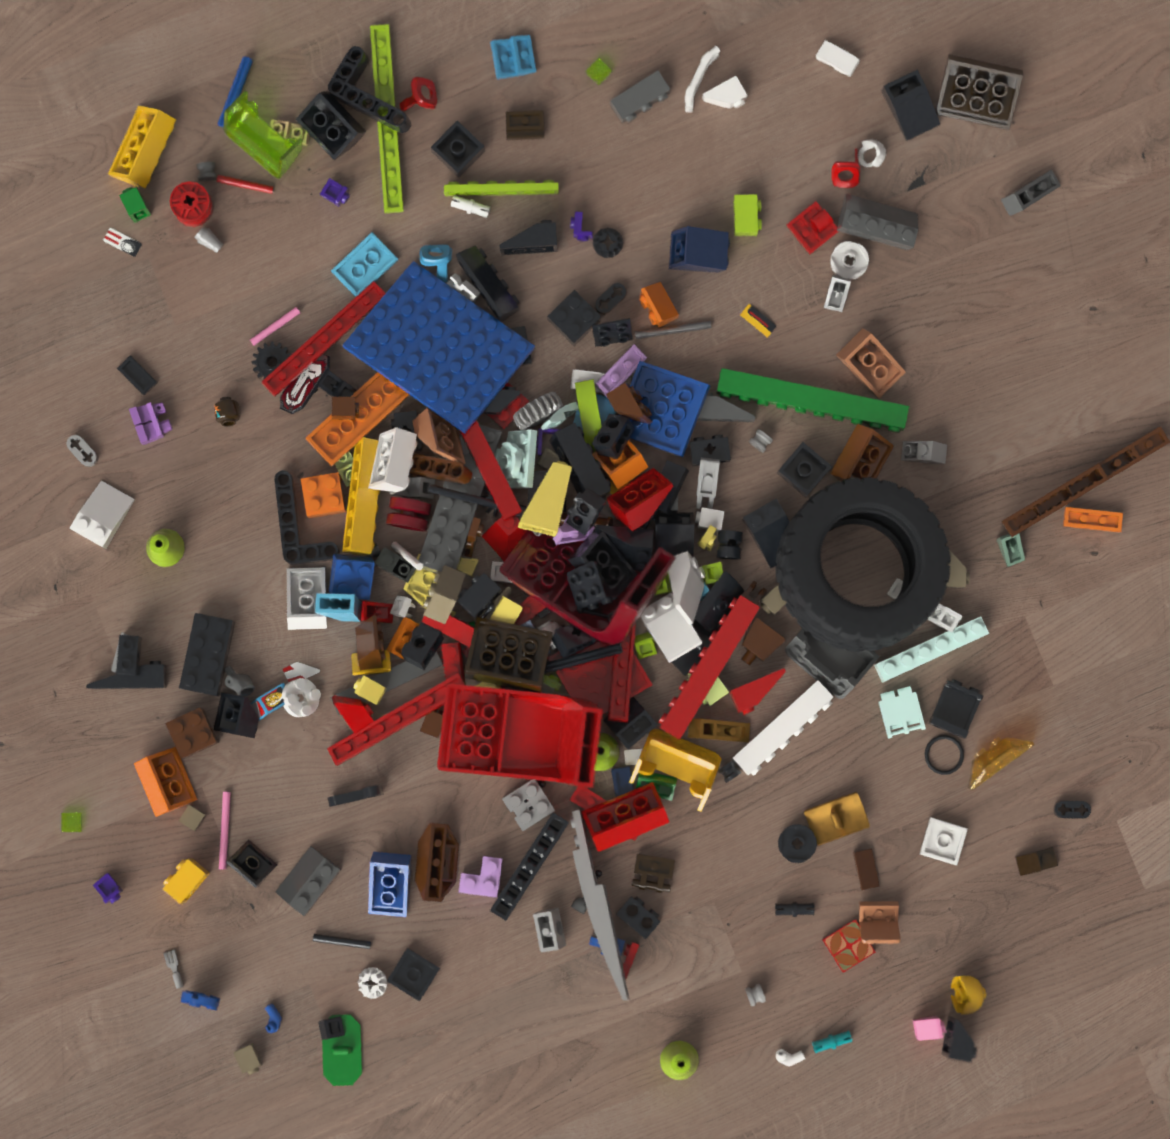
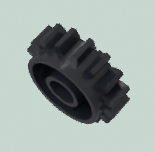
[251,341,292,379]

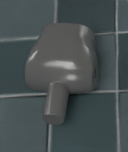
[224,666,255,696]

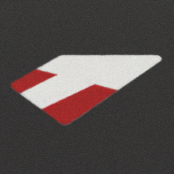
[283,662,320,682]

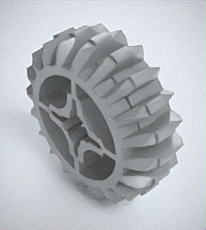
[513,392,563,430]

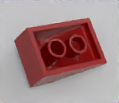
[606,468,673,531]
[729,668,786,715]

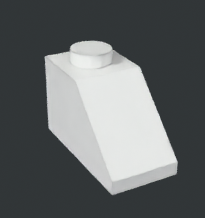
[702,76,747,109]

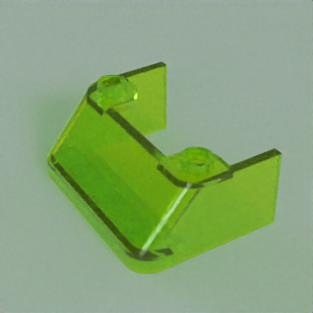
[223,90,303,179]

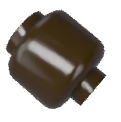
[214,397,240,427]

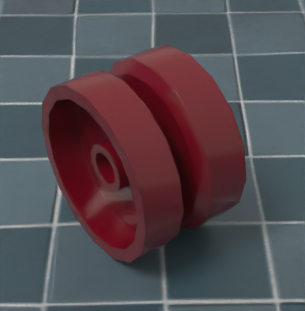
[386,497,432,532]

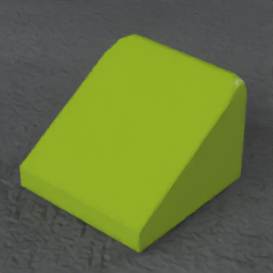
[634,632,657,659]

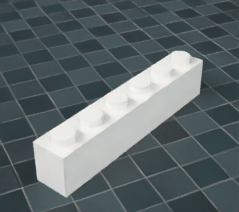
[732,680,833,775]

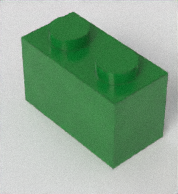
[119,187,151,223]

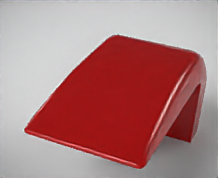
[437,684,602,787]

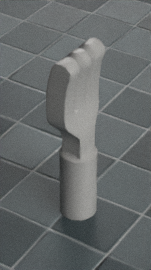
[164,949,184,989]

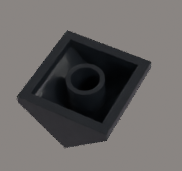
[226,839,278,888]

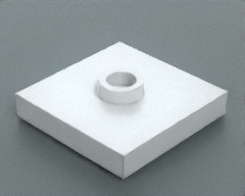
[919,817,968,866]

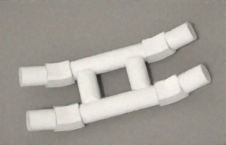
[685,45,720,112]

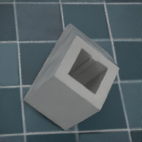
[901,441,947,464]

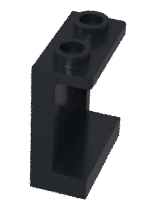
[928,679,983,739]

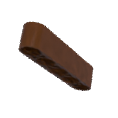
[409,454,472,484]

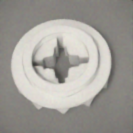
[357,967,387,999]

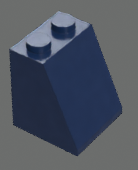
[669,226,730,273]

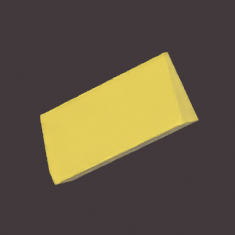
[490,596,523,624]

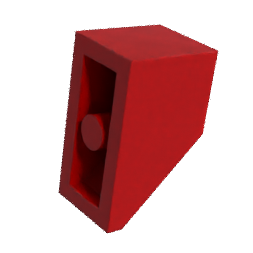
[332,695,374,734]

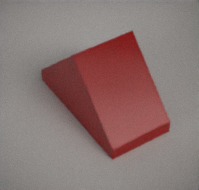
[361,601,393,623]

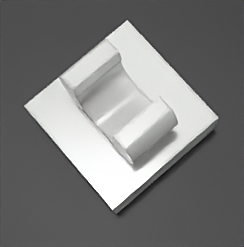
[390,596,416,618]

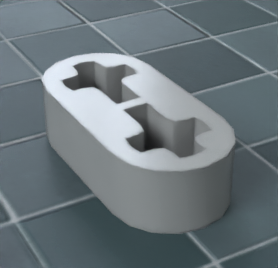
[67,435,98,467]

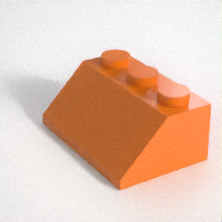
[134,747,197,817]

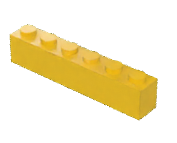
[342,437,380,556]

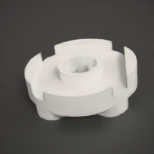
[831,241,869,280]
[282,678,321,717]

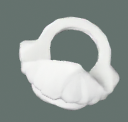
[858,139,887,167]

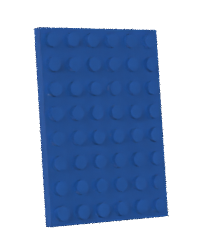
[343,261,535,434]

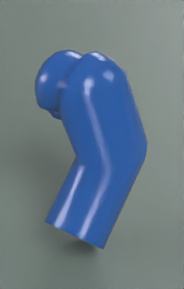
[265,1003,282,1033]

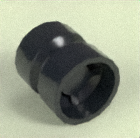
[716,530,743,560]

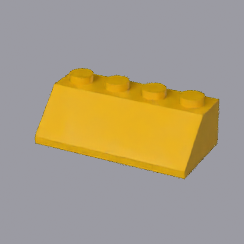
[108,106,176,188]

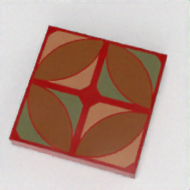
[822,919,876,973]

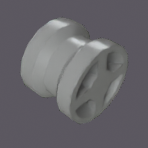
[749,429,773,453]
[745,983,766,1007]

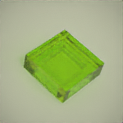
[61,813,82,832]

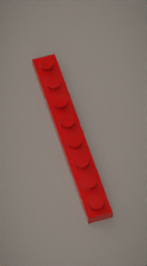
[262,281,386,397]
[327,673,466,766]

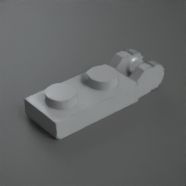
[696,457,720,509]

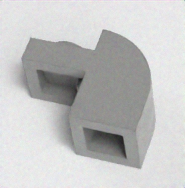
[390,477,435,499]

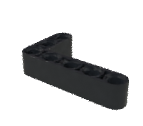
[328,46,411,133]
[274,470,340,565]

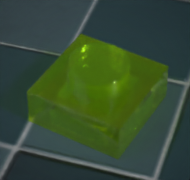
[585,58,612,85]
[543,674,562,692]

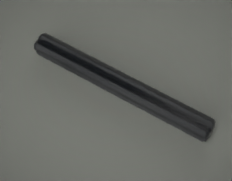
[545,643,623,673]

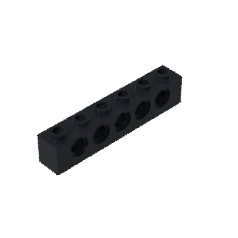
[490,812,569,921]

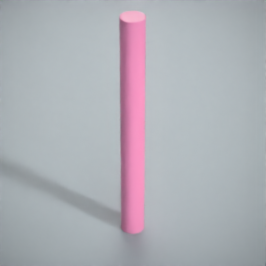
[219,792,231,870]

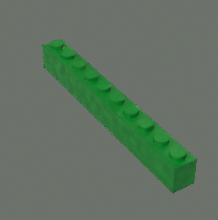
[716,368,909,433]

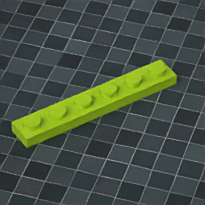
[444,180,558,196]

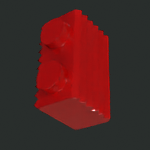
[441,642,465,681]

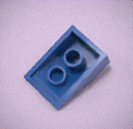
[368,852,412,917]

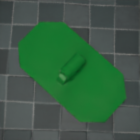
[322,1014,362,1086]

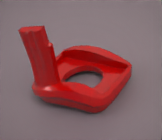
[399,77,437,112]
[831,148,860,188]

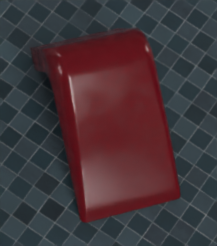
[499,523,676,644]

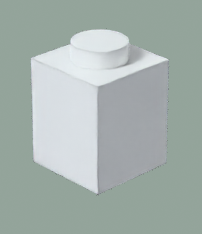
[695,507,724,531]

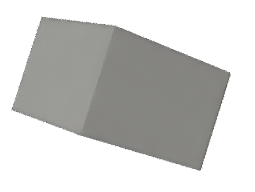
[824,275,851,312]

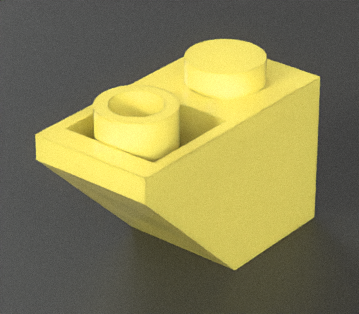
[354,675,387,706]

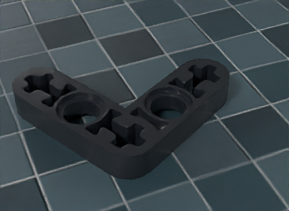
[327,785,384,807]

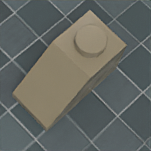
[946,551,970,589]

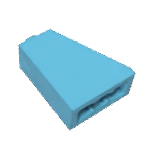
[315,593,362,622]

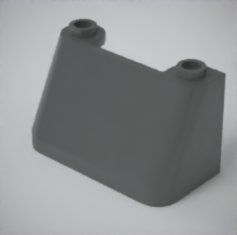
[785,628,880,699]

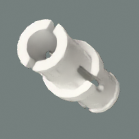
[451,195,491,218]

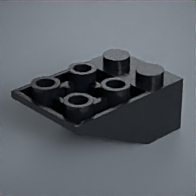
[881,69,941,141]

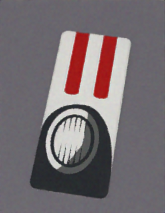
[103,228,142,257]

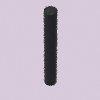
[313,934,371,949]

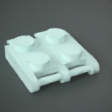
[878,686,926,739]

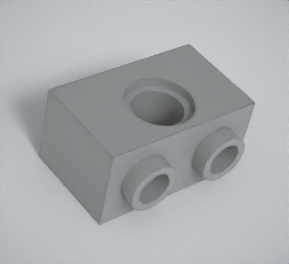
[533,907,566,952]

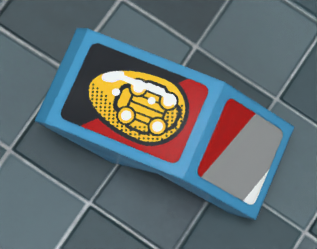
[251,683,285,721]

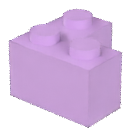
[459,856,503,897]

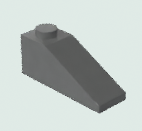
[1001,169,1061,216]
[697,393,755,422]

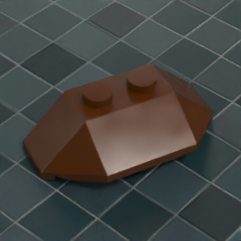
[415,823,459,902]

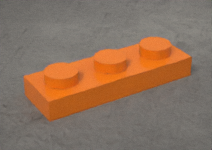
[1063,507,1123,533]

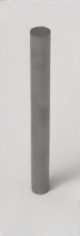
[635,321,711,339]

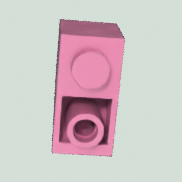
[913,1016,946,1040]

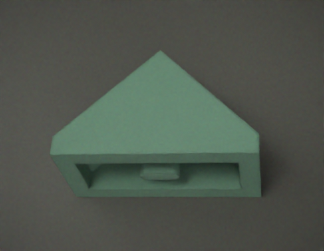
[996,534,1025,567]

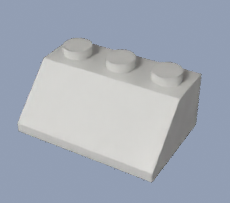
[369,427,417,492]

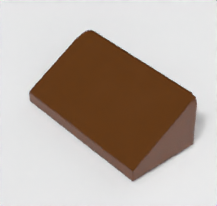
[853,848,880,890]

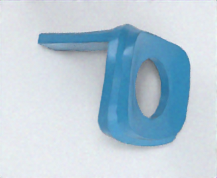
[419,245,452,282]

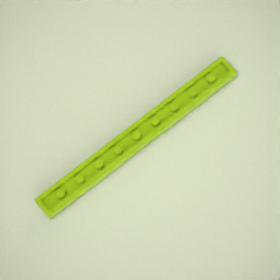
[370,24,404,213]

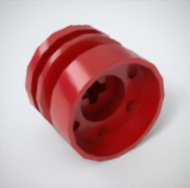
[169,181,214,227]

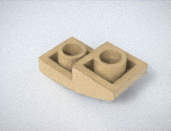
[268,119,310,146]

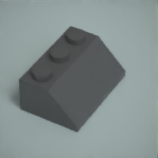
[276,846,341,916]

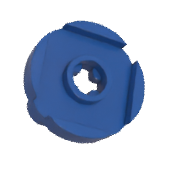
[180,990,220,1010]

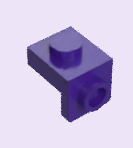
[320,178,350,207]
[570,212,593,241]
[93,873,123,904]

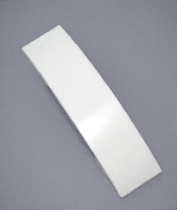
[887,578,963,633]

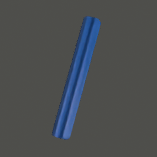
[218,56,253,128]

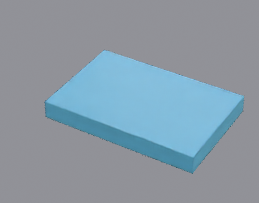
[331,232,399,297]

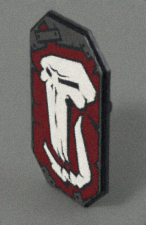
[280,354,330,414]

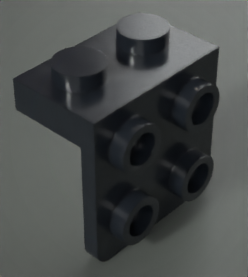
[567,561,620,611]

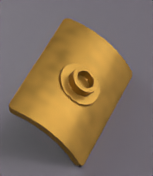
[804,792,870,846]

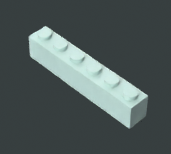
[874,616,989,683]

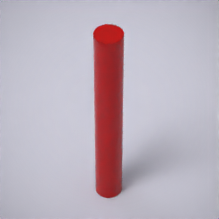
[217,175,274,194]

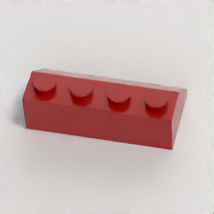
[582,782,670,852]

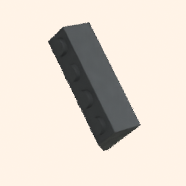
[836,194,918,250]

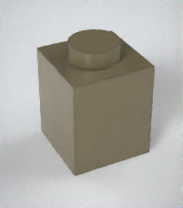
[760,585,786,615]
[233,1043,262,1075]

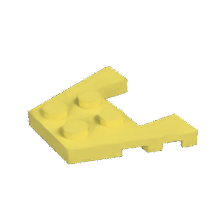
[403,554,479,616]

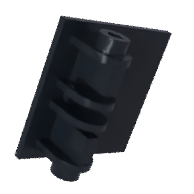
[592,318,633,347]

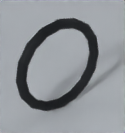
[924,735,964,775]

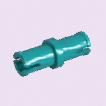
[812,1030,852,1054]

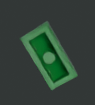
[636,773,677,801]

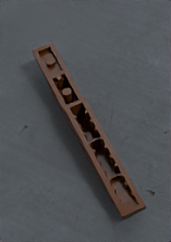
[1002,426,1170,538]

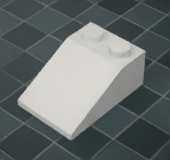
[69,481,135,549]
[669,551,705,625]
[287,567,327,630]
[640,593,702,663]

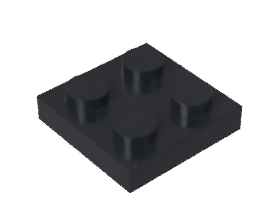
[387,948,440,1002]

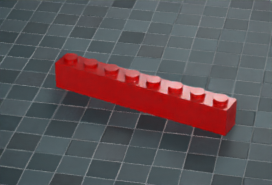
[659,595,760,740]

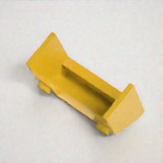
[629,729,721,812]

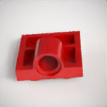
[786,201,840,255]

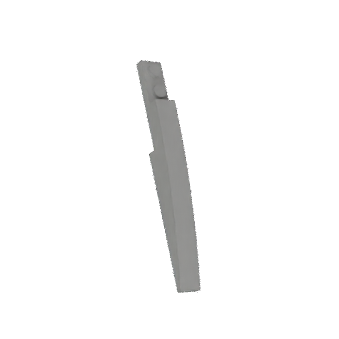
[570,810,630,1001]

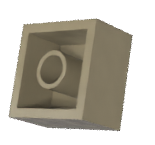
[423,565,466,624]

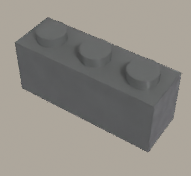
[610,70,670,124]

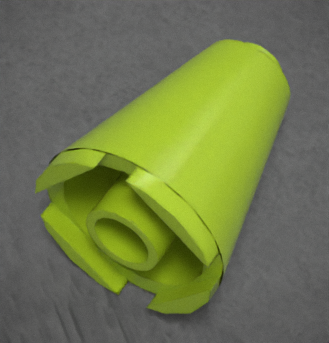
[146,529,185,567]
[595,733,620,771]
[660,1041,699,1080]

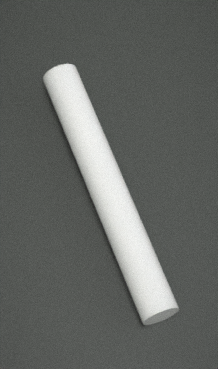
[391,542,423,570]

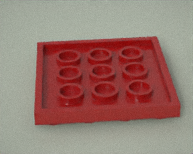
[548,640,653,715]

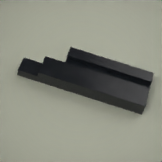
[641,460,689,529]

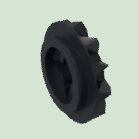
[593,227,623,258]

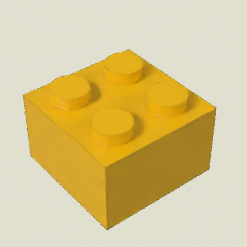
[163,858,210,904]

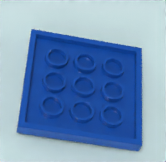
[619,361,710,457]

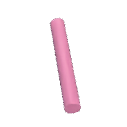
[250,307,300,346]

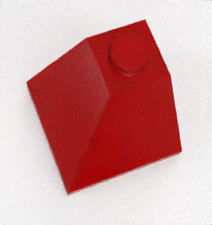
[482,515,527,561]

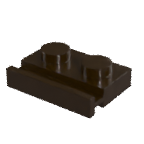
[506,110,545,140]

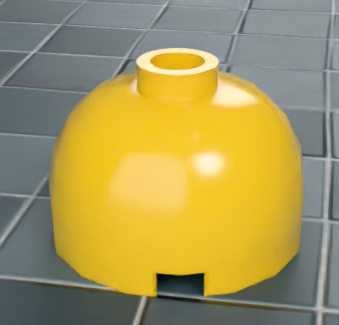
[951,976,986,1015]

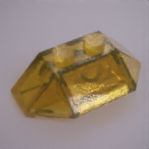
[968,737,1035,791]

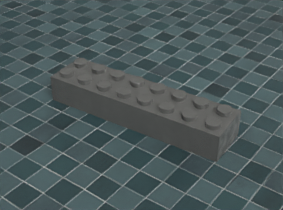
[418,424,502,573]

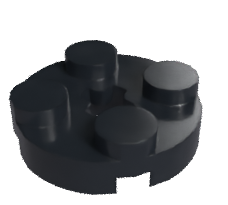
[778,824,817,863]

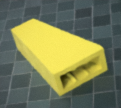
[518,461,572,536]

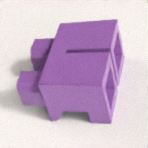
[129,402,173,445]

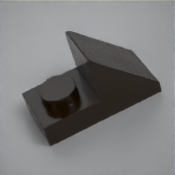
[1015,847,1058,876]

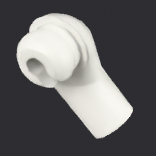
[776,1049,805,1066]

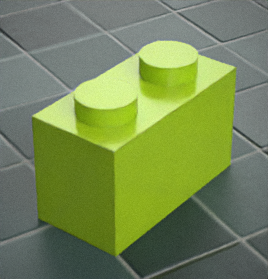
[733,194,762,236]

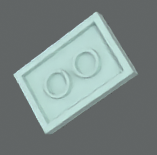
[507,430,537,489]

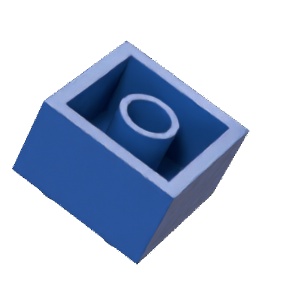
[329,554,375,600]

